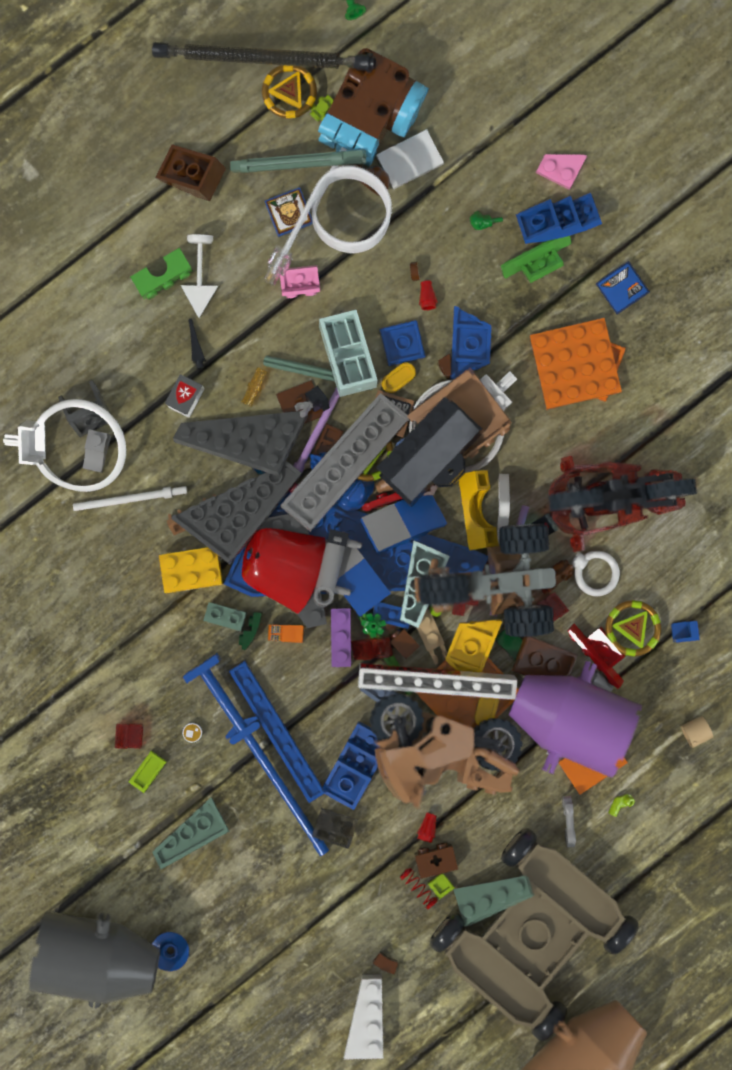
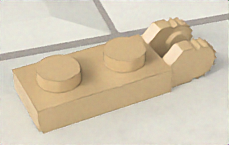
[416,609,447,665]

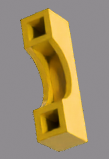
[459,470,499,550]

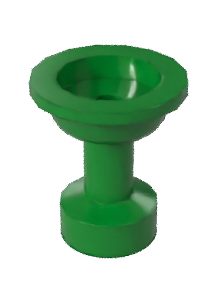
[343,0,366,20]

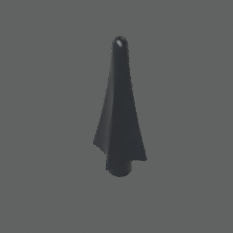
[188,319,206,370]

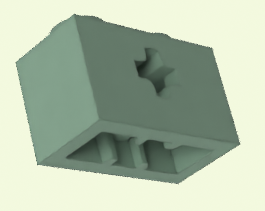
[203,602,247,631]

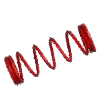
[400,868,438,910]

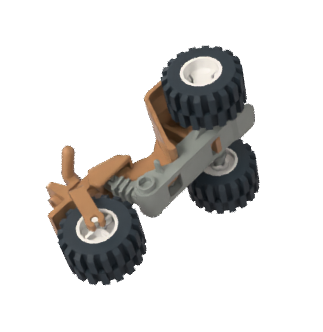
[415,524,556,637]

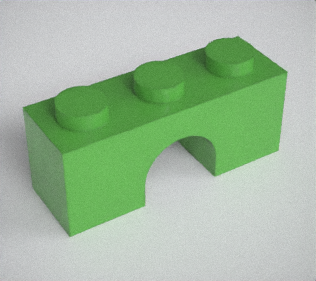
[130,248,193,300]

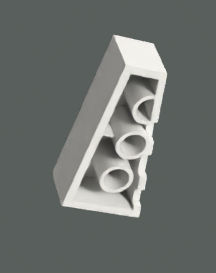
[344,974,383,1059]

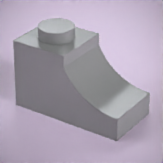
[83,430,111,473]

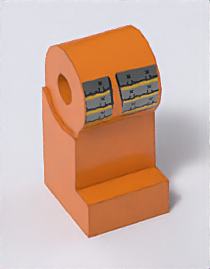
[268,625,304,643]

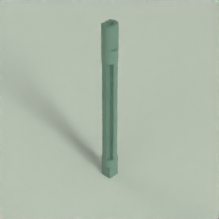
[230,149,366,173]

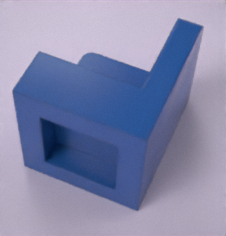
[671,621,700,643]

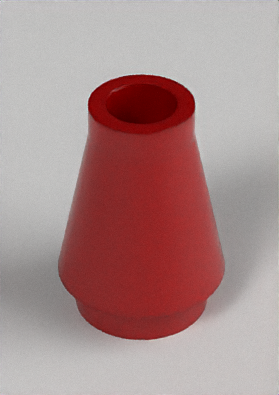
[419,281,438,310]
[417,813,437,843]

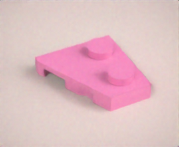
[536,154,587,190]

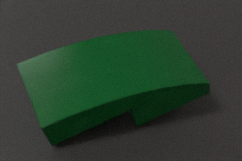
[239,612,262,650]
[495,629,523,662]

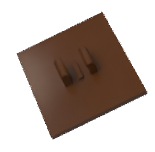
[276,381,323,424]

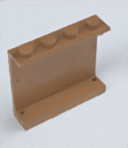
[407,367,512,459]

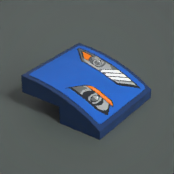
[596,261,650,315]

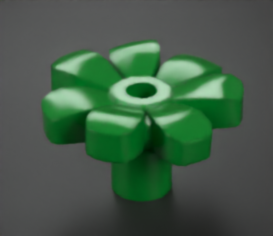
[361,613,386,637]

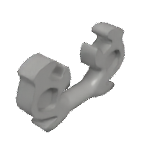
[562,796,576,848]

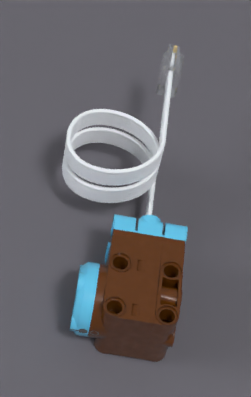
[265,48,429,286]

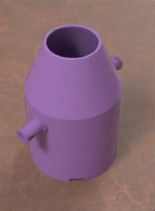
[509,661,642,778]

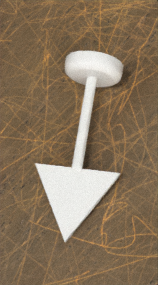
[181,234,218,318]

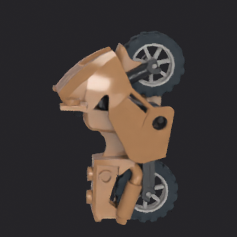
[370,694,523,808]

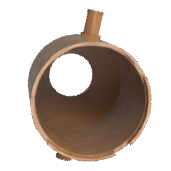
[522,1000,647,1070]

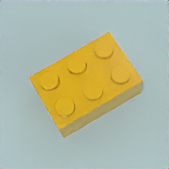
[159,547,224,594]

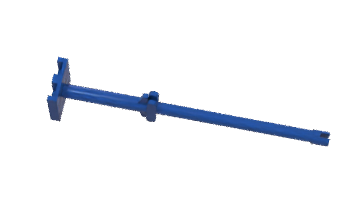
[183,653,329,856]

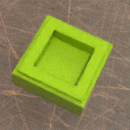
[428,873,455,900]

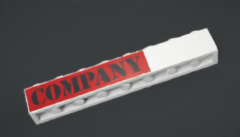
[358,663,517,699]

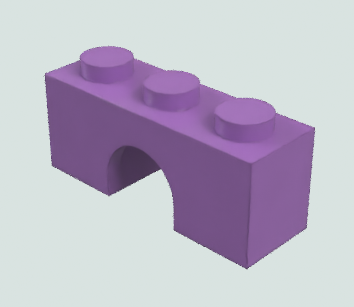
[331,609,351,667]

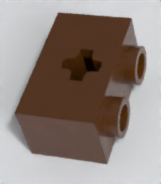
[414,842,458,879]

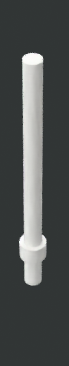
[73,486,188,511]

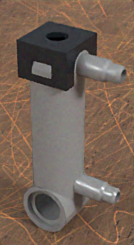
[313,529,362,607]

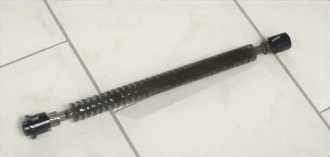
[152,42,376,73]

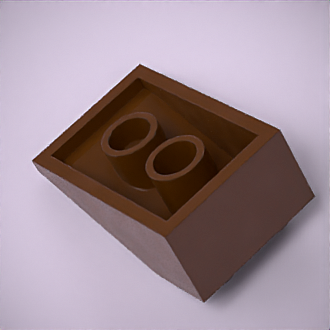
[155,144,226,201]

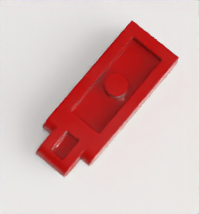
[362,492,404,512]

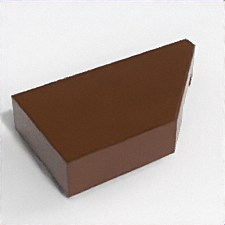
[312,423,344,455]

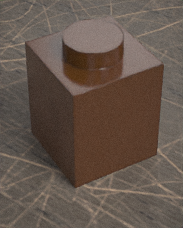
[390,629,420,659]

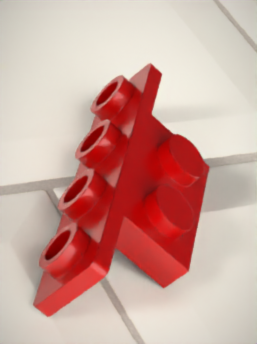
[567,623,625,689]

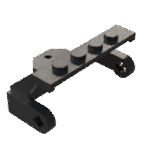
[376,396,484,507]

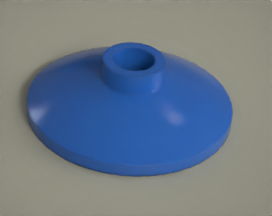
[152,932,189,971]

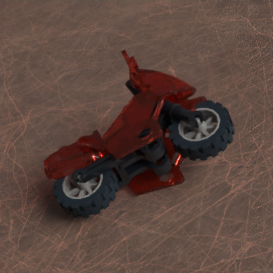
[548,456,697,552]

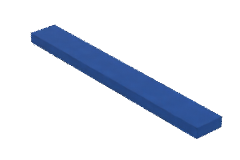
[229,661,326,803]

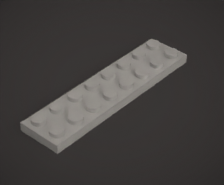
[281,393,409,532]

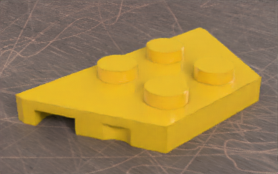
[445,619,502,673]

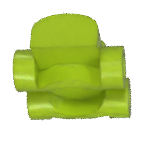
[310,95,334,122]

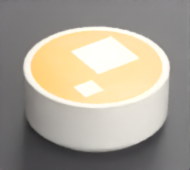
[183,723,202,743]

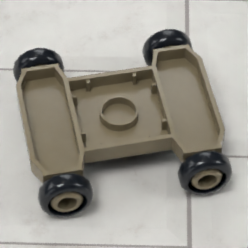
[429,828,639,1041]

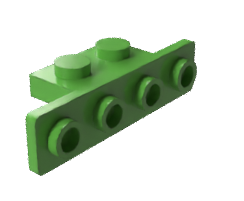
[501,236,571,283]

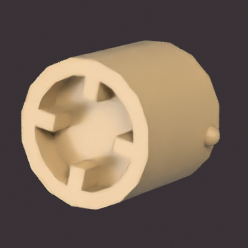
[681,715,713,748]

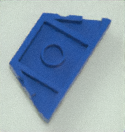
[450,306,492,380]

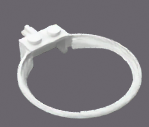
[409,371,518,474]
[3,399,126,492]

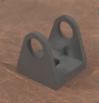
[58,380,111,437]

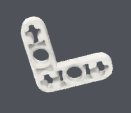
[497,474,510,545]

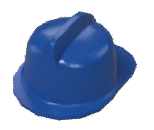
[337,473,374,511]

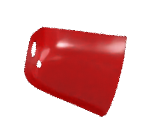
[242,528,326,614]

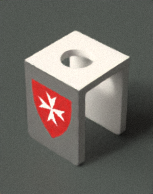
[165,374,205,417]

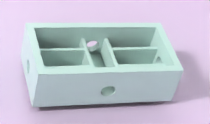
[319,310,378,397]

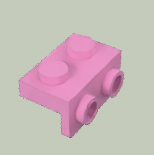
[279,265,320,298]

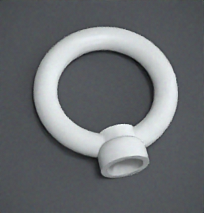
[571,551,620,596]

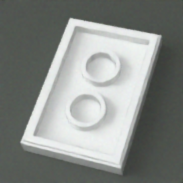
[376,130,444,190]

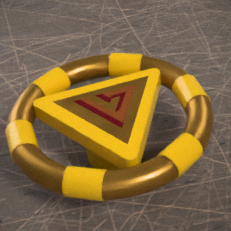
[262,64,317,119]

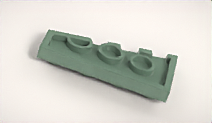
[152,797,230,869]
[453,876,534,927]

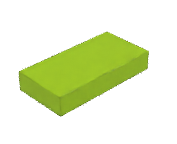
[129,750,167,793]

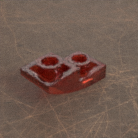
[351,637,393,660]

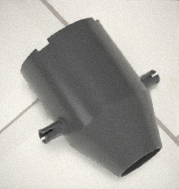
[29,911,160,1008]

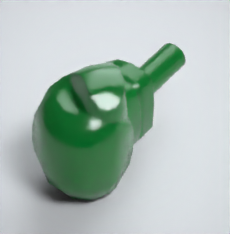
[470,211,503,230]

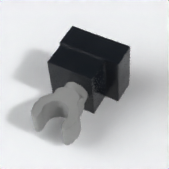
[295,385,330,418]

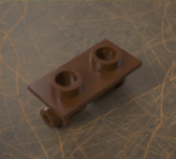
[541,559,575,594]

